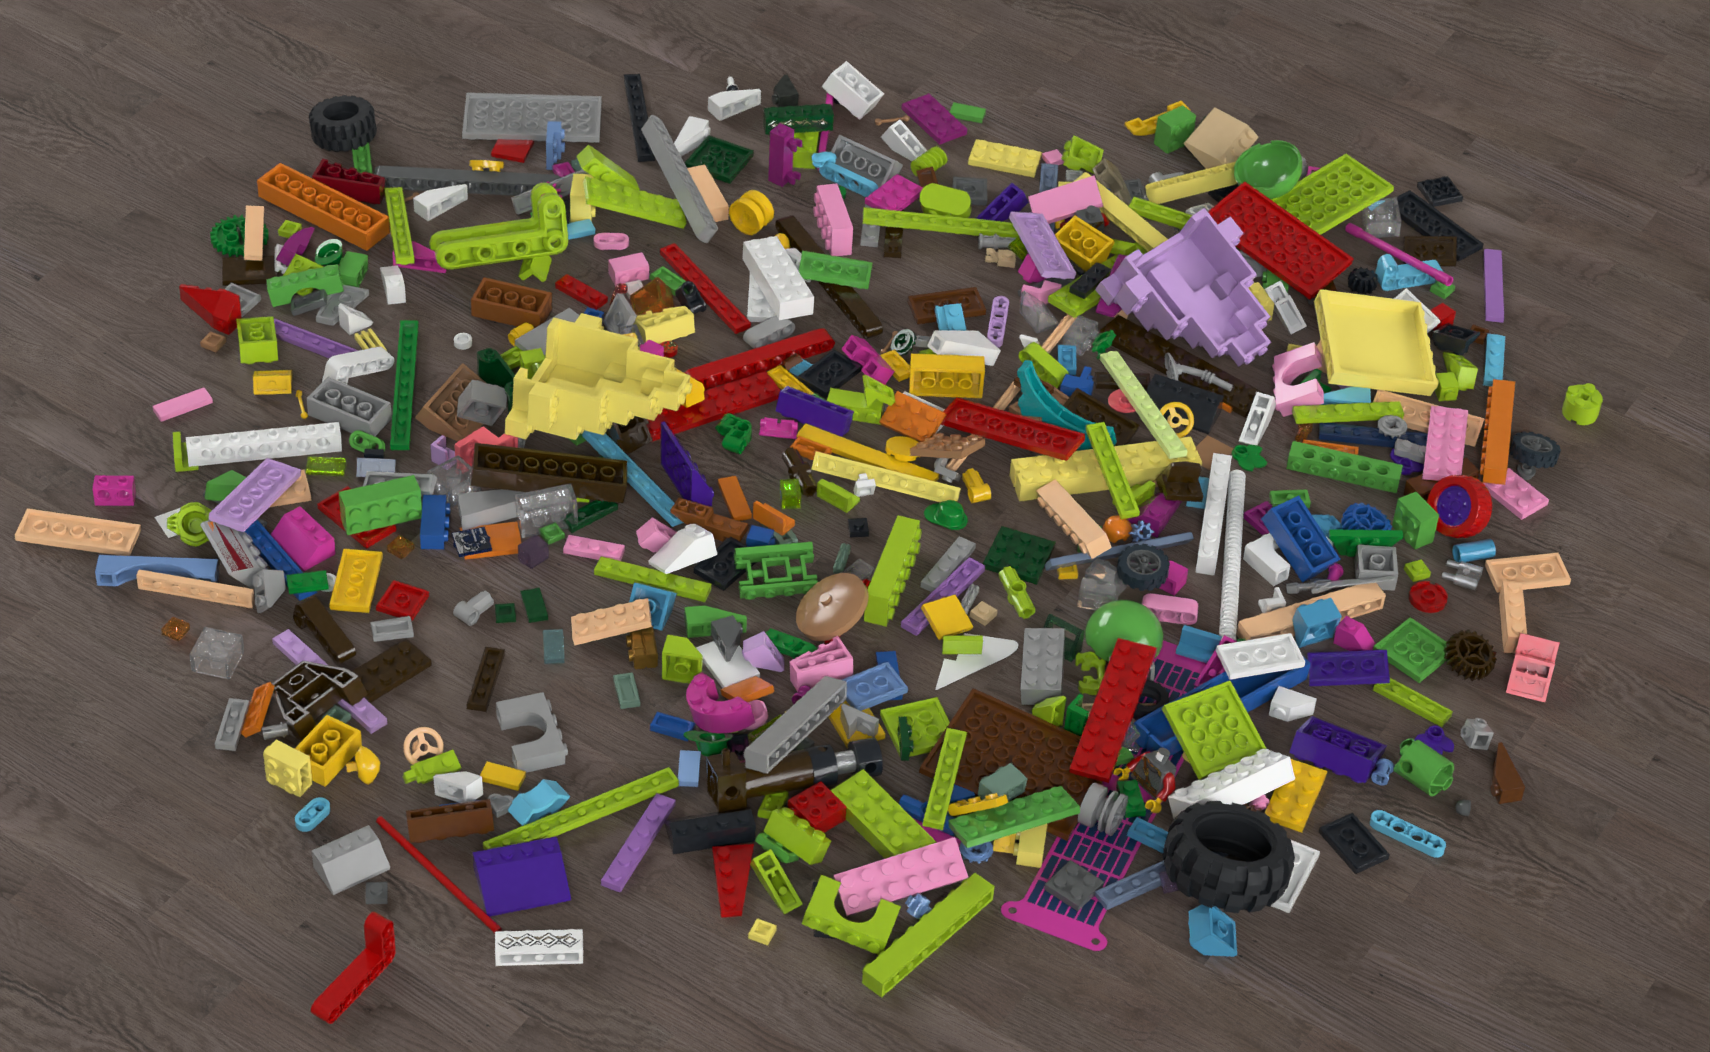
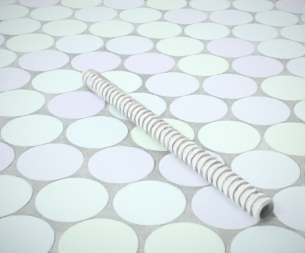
[1219,470,1246,641]

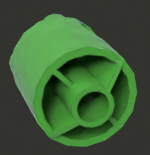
[1393,740,1454,797]

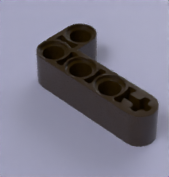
[293,595,356,665]

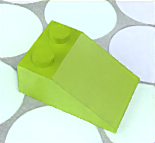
[236,316,278,364]

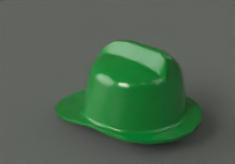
[315,239,344,266]
[924,500,968,530]
[683,731,733,757]

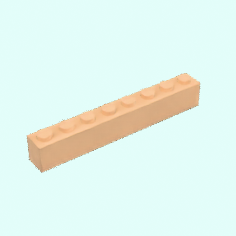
[1237,583,1386,640]

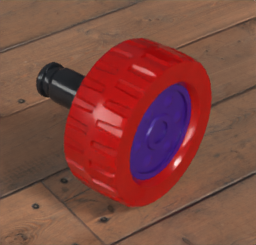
[1427,475,1492,538]

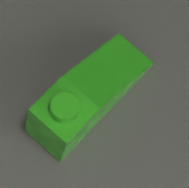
[684,606,747,638]

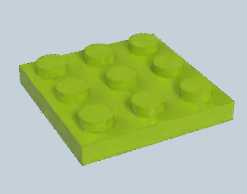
[880,697,950,757]

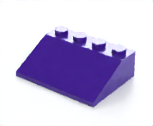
[661,421,714,507]
[1289,716,1387,783]
[473,836,571,917]

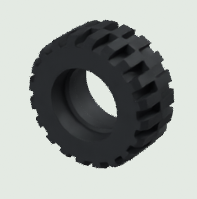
[309,95,377,152]

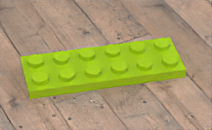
[583,177,686,229]

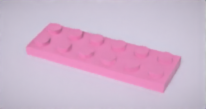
[1422,406,1468,481]
[834,837,968,917]

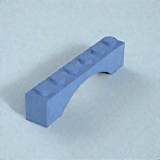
[95,555,219,586]

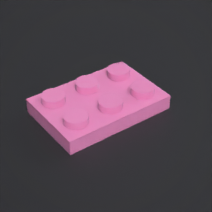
[1484,468,1549,520]

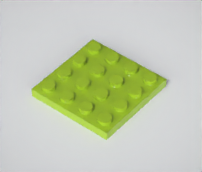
[1161,681,1267,780]

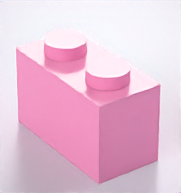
[608,252,649,286]

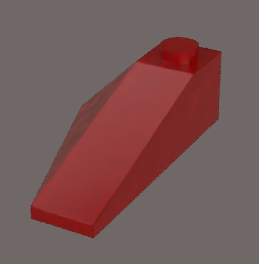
[179,284,242,335]

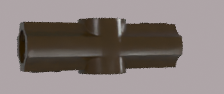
[782,447,817,497]

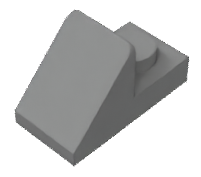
[840,703,879,739]

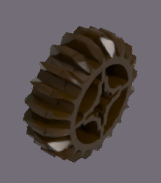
[1444,629,1497,681]

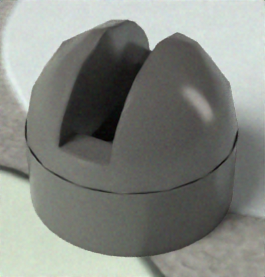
[1455,799,1471,816]

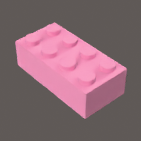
[813,184,853,256]

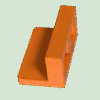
[753,501,795,536]

